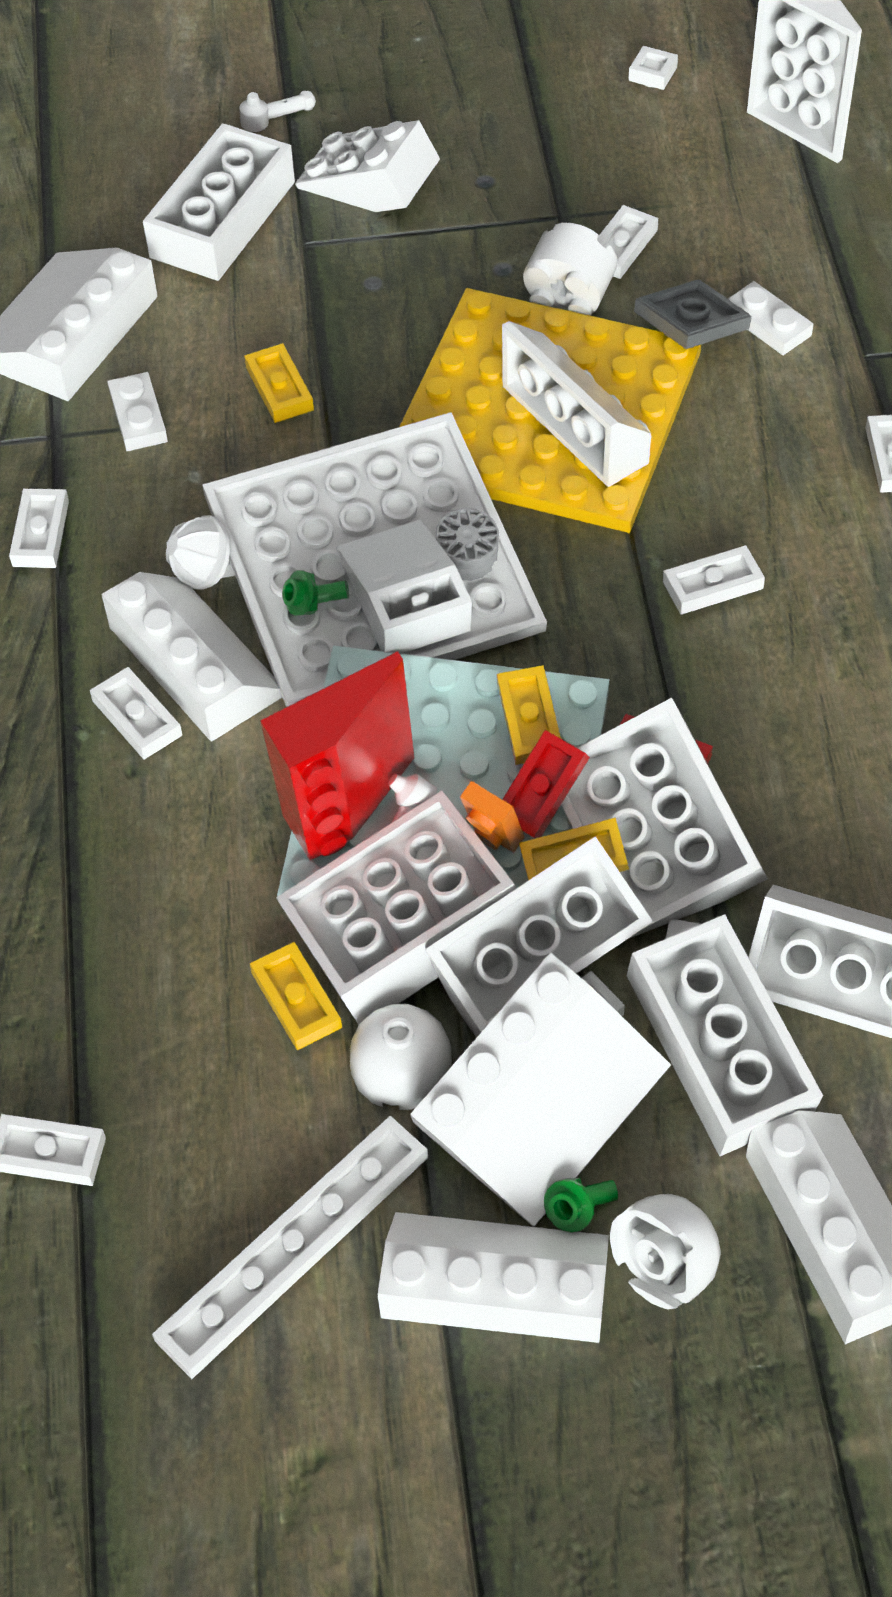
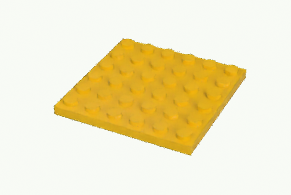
[399,288,701,533]

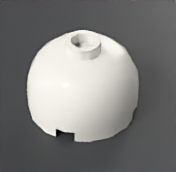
[350,1004,451,1110]
[610,1194,721,1309]

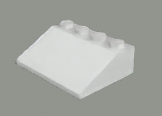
[747,0,862,163]
[0,248,158,401]
[561,698,768,938]
[276,790,516,1025]
[410,953,671,1227]

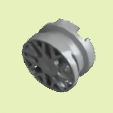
[436,508,499,581]

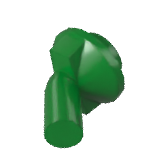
[282,570,349,616]
[544,1178,618,1233]

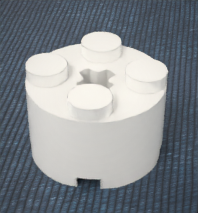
[523,223,617,316]

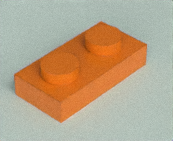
[460,781,525,853]

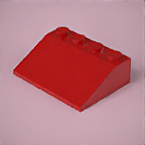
[260,651,415,861]

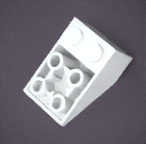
[295,120,440,212]
[336,519,472,654]

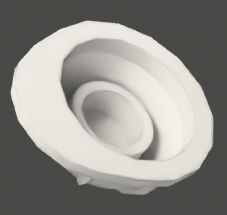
[166,515,230,590]

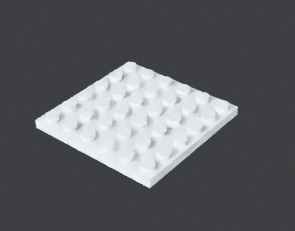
[203,412,547,707]

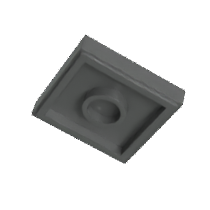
[634,279,752,349]

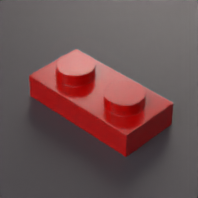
[502,730,590,839]

